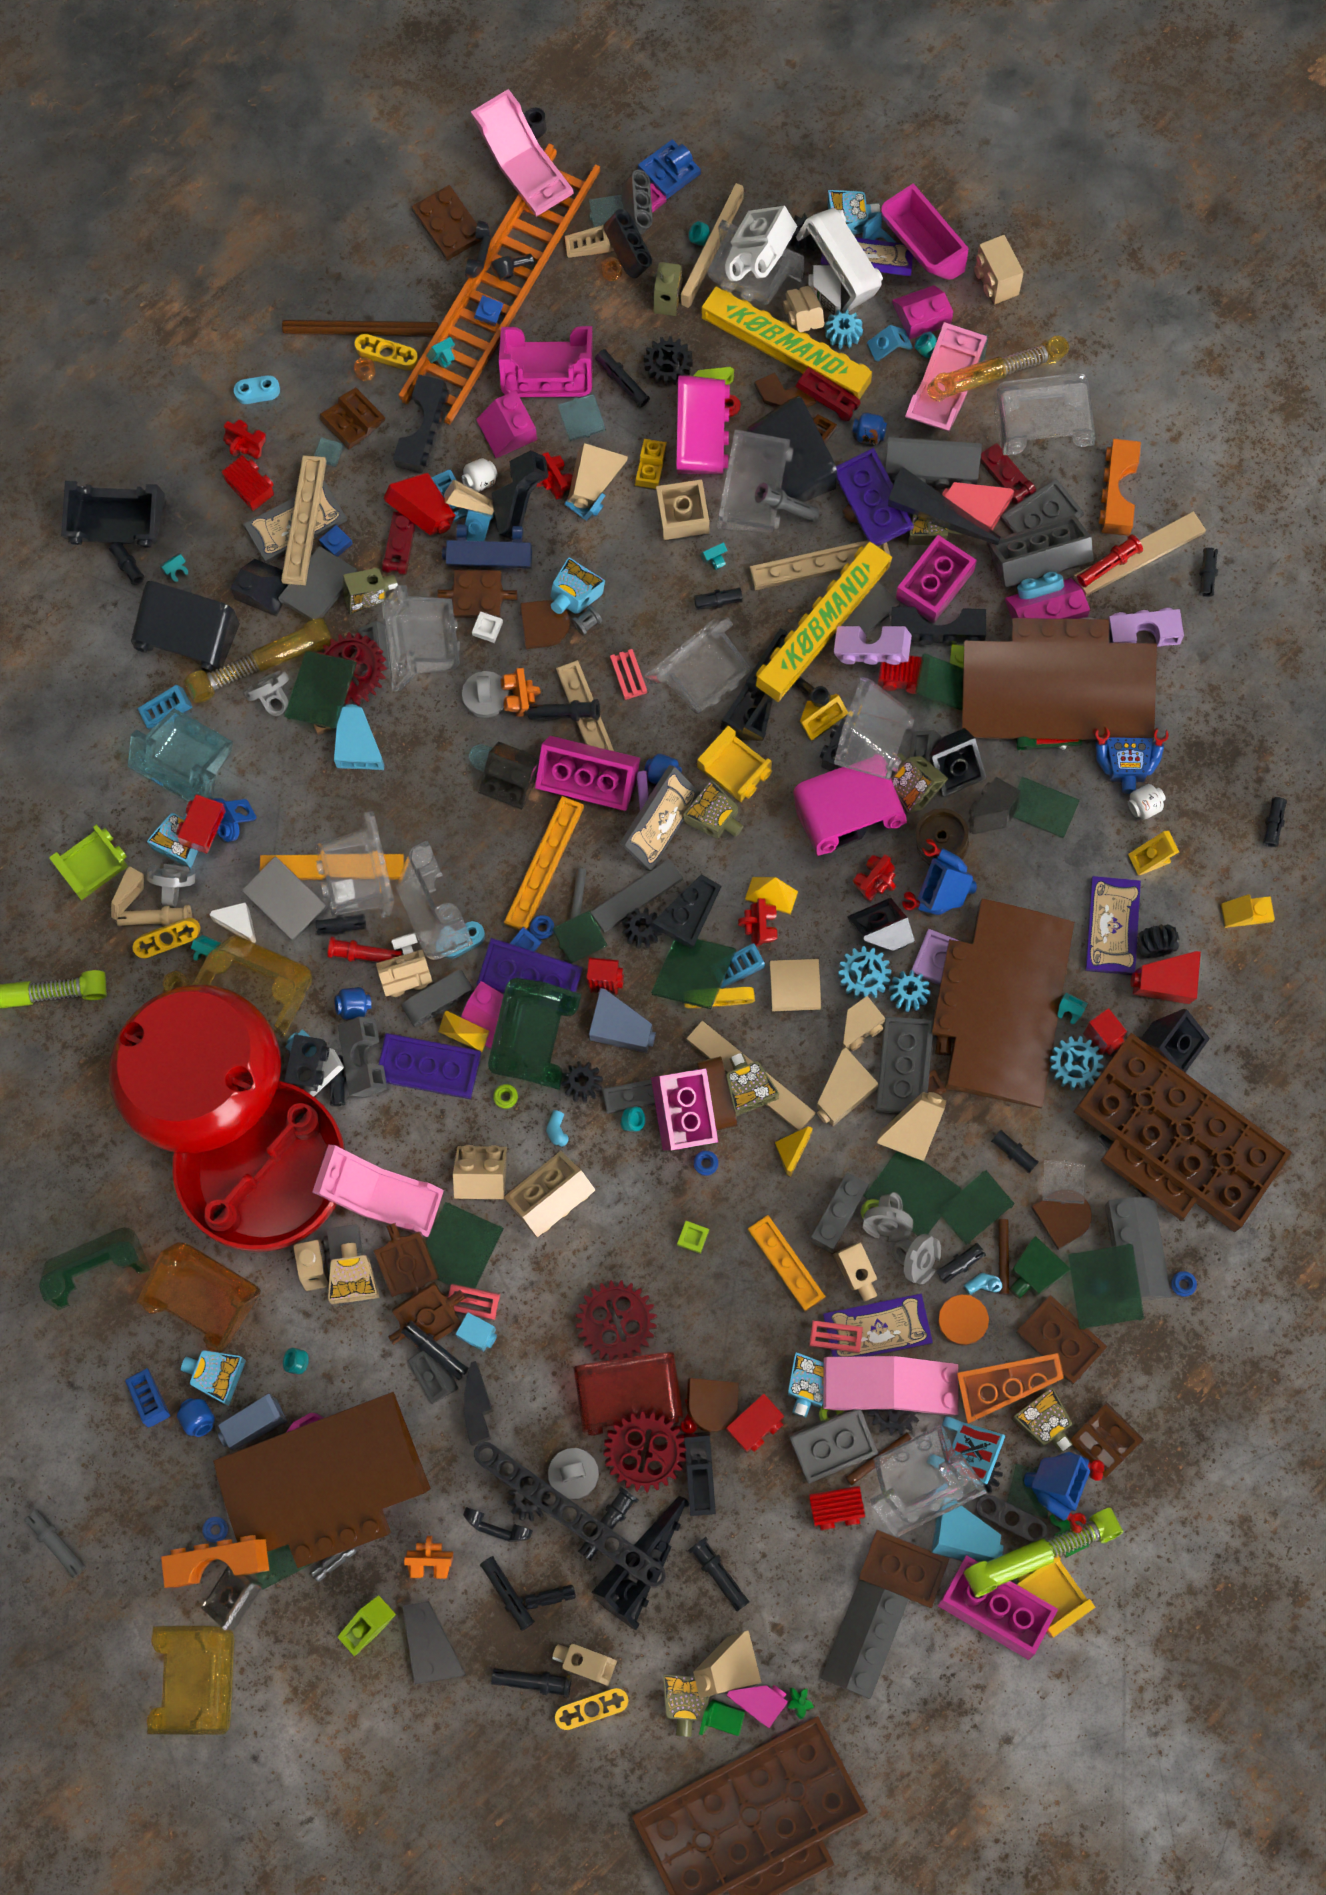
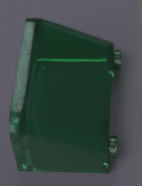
[488,978,582,1090]
[39,1227,151,1311]

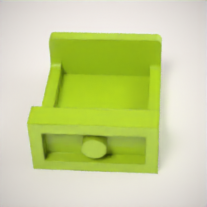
[49,824,128,901]

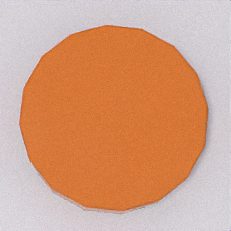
[938,1294,989,1346]

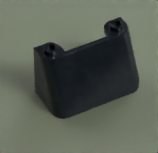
[745,396,837,502]
[61,481,165,548]
[131,581,240,673]

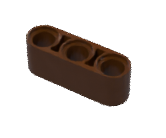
[697,1056,737,1131]

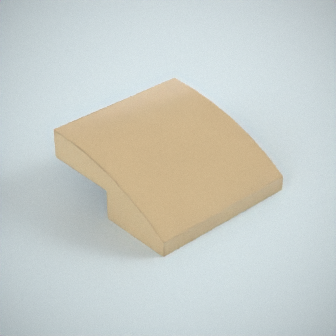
[770,959,821,1011]

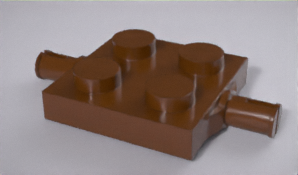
[437,570,517,618]
[374,1223,440,1297]
[388,1282,466,1352]

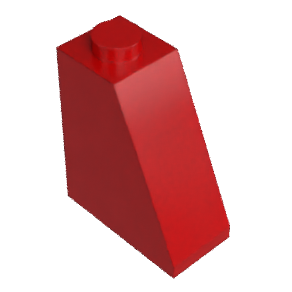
[383,473,455,535]
[1130,951,1201,1004]

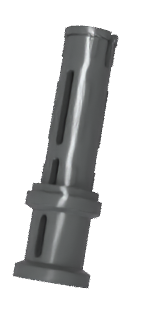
[755,482,819,522]

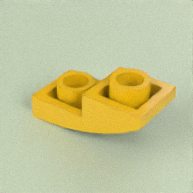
[635,439,667,489]

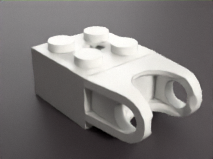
[725,206,797,281]

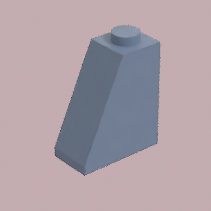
[589,988,656,1053]
[218,1394,288,1450]

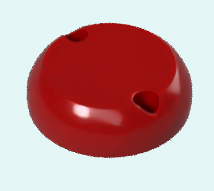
[108,984,281,1153]
[172,1081,346,1252]

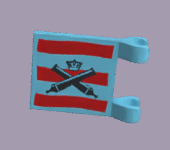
[927,1416,1005,1484]

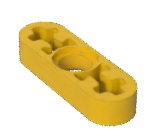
[355,334,419,371]
[133,918,200,958]
[684,987,755,1008]
[555,1688,629,1730]

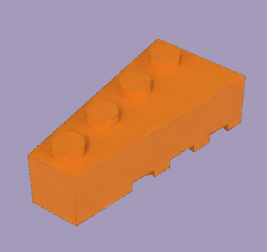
[957,1353,1064,1424]

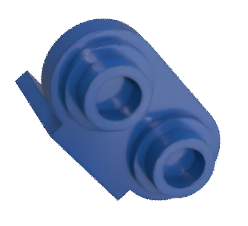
[212,798,257,842]

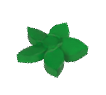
[787,1688,814,1719]

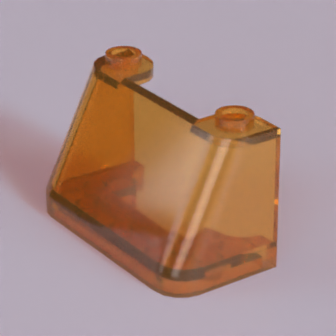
[137,1242,261,1353]

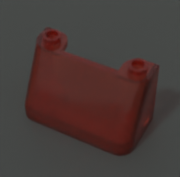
[573,1352,683,1436]

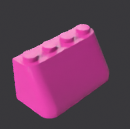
[881,183,969,280]
[677,376,730,474]

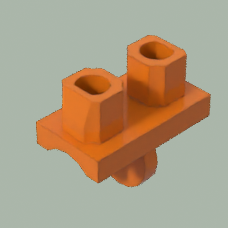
[500,668,541,717]
[404,1535,454,1579]

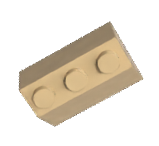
[504,1151,595,1237]

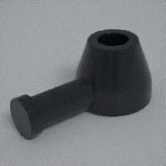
[491,253,534,281]

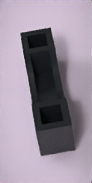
[393,374,449,473]
[890,607,986,646]

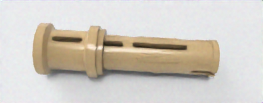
[116,905,192,926]

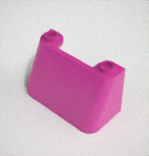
[499,326,593,397]
[793,756,907,856]

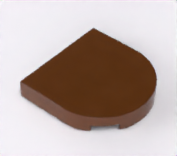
[521,600,570,649]
[1031,1190,1092,1250]
[687,1378,739,1432]

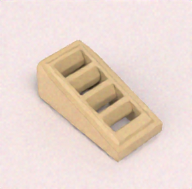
[565,225,614,258]
[444,480,494,515]
[111,867,144,920]

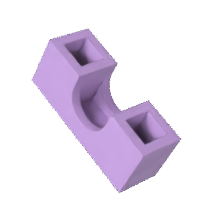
[1109,608,1184,647]
[834,626,912,665]

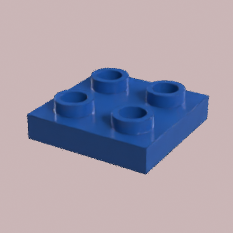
[638,139,701,199]

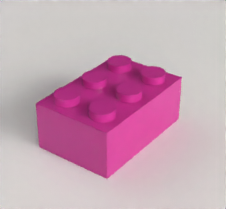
[896,535,977,624]

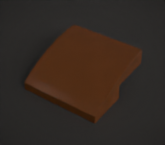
[319,387,385,450]
[1070,1403,1144,1478]

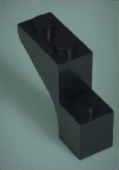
[492,450,549,540]

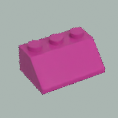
[1005,578,1090,620]
[651,1069,718,1150]

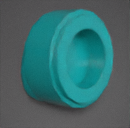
[689,221,711,246]
[914,332,937,358]
[620,1107,645,1131]
[283,1347,309,1374]

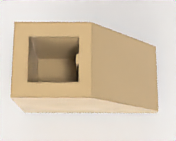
[842,996,885,1051]

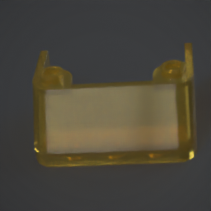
[193,936,312,1037]

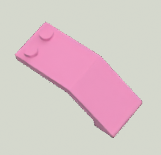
[471,89,574,217]
[905,322,987,432]
[313,1145,444,1237]
[823,1356,958,1416]

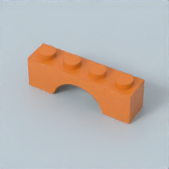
[1099,439,1141,536]
[161,1535,269,1588]

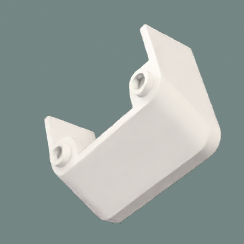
[796,208,883,313]

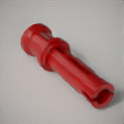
[1077,534,1143,588]
[328,936,403,962]

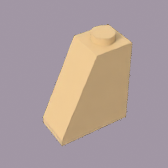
[567,443,628,509]
[817,1047,878,1126]
[877,1092,946,1161]
[693,1631,761,1698]

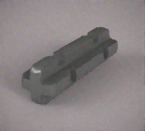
[310,1547,357,1582]

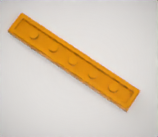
[504,796,584,931]
[260,854,404,880]

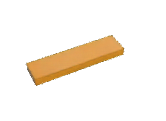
[748,1215,826,1312]

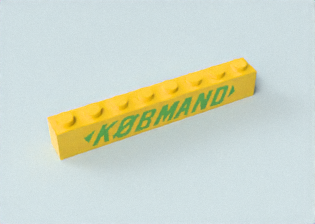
[702,286,872,400]
[756,542,892,702]

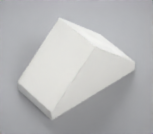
[210,903,256,945]

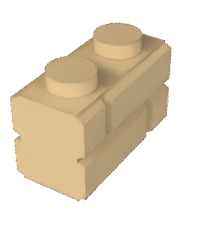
[783,286,824,332]
[376,949,432,997]

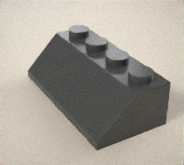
[885,437,982,489]
[987,515,1094,587]
[1105,1197,1171,1304]
[821,1580,909,1699]

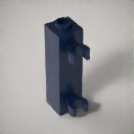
[442,525,532,569]

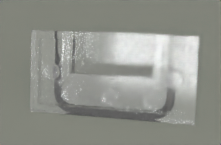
[708,219,805,305]
[382,585,460,691]
[643,617,752,714]
[316,811,394,918]
[870,1425,987,1538]

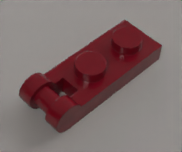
[795,367,861,421]
[980,443,1036,504]
[382,511,416,575]

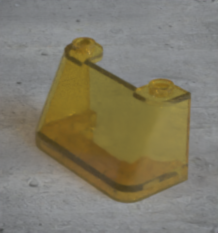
[147,1626,234,1735]

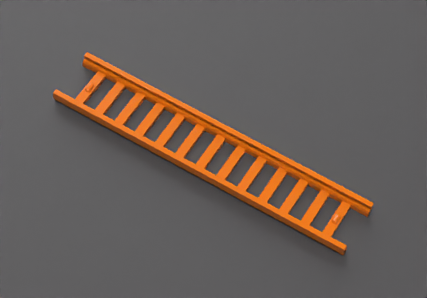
[399,143,600,425]

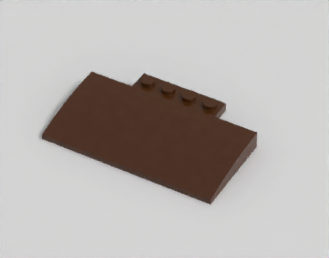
[962,618,1157,741]
[931,898,1075,1108]
[1073,1033,1292,1233]
[213,1391,431,1568]
[632,1716,869,1895]

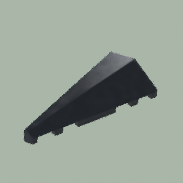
[888,467,1001,545]
[720,628,787,741]
[591,1496,689,1630]

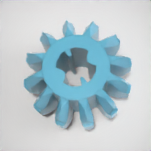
[824,309,863,349]
[889,970,931,1012]

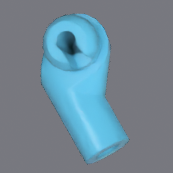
[546,1110,569,1147]
[963,1273,1002,1295]

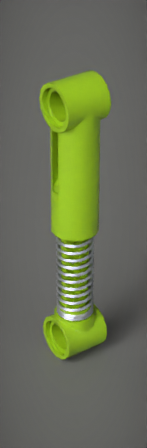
[0,970,107,1009]
[964,1508,1124,1597]

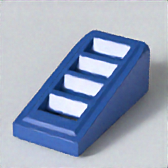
[125,1368,170,1427]

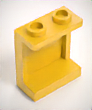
[697,726,772,802]
[1017,1555,1096,1638]

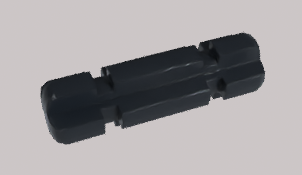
[525,1585,576,1609]

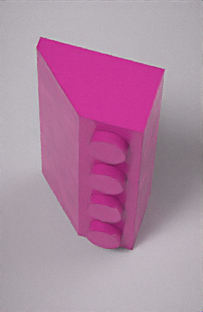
[535,736,640,811]
[938,1555,1058,1660]

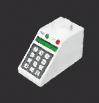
[808,265,841,316]

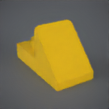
[1128,831,1179,875]
[1221,894,1275,928]

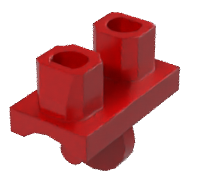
[223,419,266,459]
[537,452,573,500]
[853,854,896,902]
[738,898,778,947]

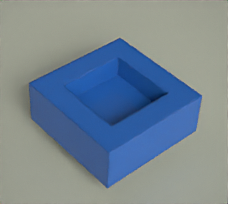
[474,295,504,326]
[319,525,353,557]
[510,927,543,951]

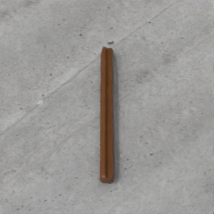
[282,320,439,336]

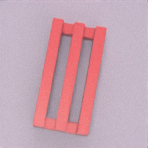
[610,649,647,700]
[448,1284,501,1320]
[809,1320,863,1353]

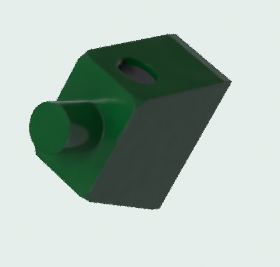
[1009,1236,1071,1299]

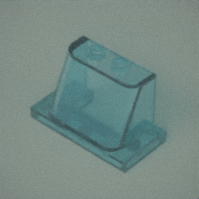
[128,708,233,802]

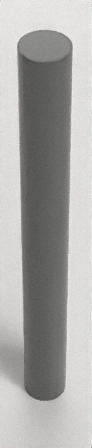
[564,868,587,963]

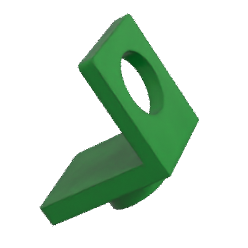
[699,1699,746,1736]

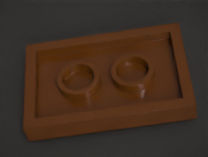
[411,185,482,261]
[1016,1295,1107,1385]
[858,1530,949,1608]

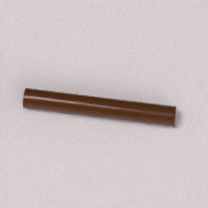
[998,1219,1009,1295]
[845,1432,913,1486]

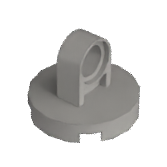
[243,670,289,716]
[462,671,509,718]
[147,864,196,907]
[863,1192,913,1241]
[891,1234,941,1284]
[548,1448,599,1500]

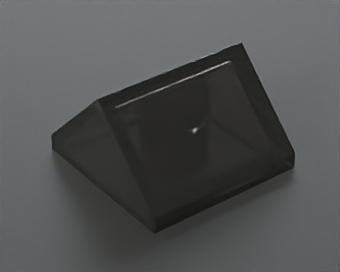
[201,1566,263,1630]

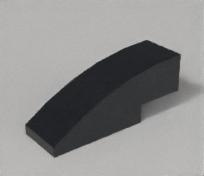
[464,1361,493,1446]
[684,1432,716,1516]

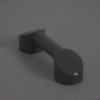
[465,221,491,278]
[794,677,831,707]
[463,1507,533,1542]

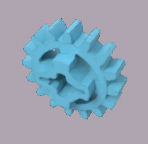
[838,946,891,999]
[1049,1036,1104,1090]

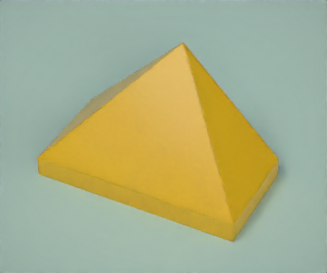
[800,694,849,741]
[745,877,798,915]
[438,1011,490,1052]
[775,1126,813,1177]

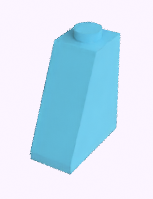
[334,704,384,770]
[931,1496,1003,1562]

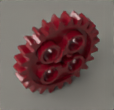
[312,632,387,707]
[576,1280,657,1363]
[603,1408,686,1492]

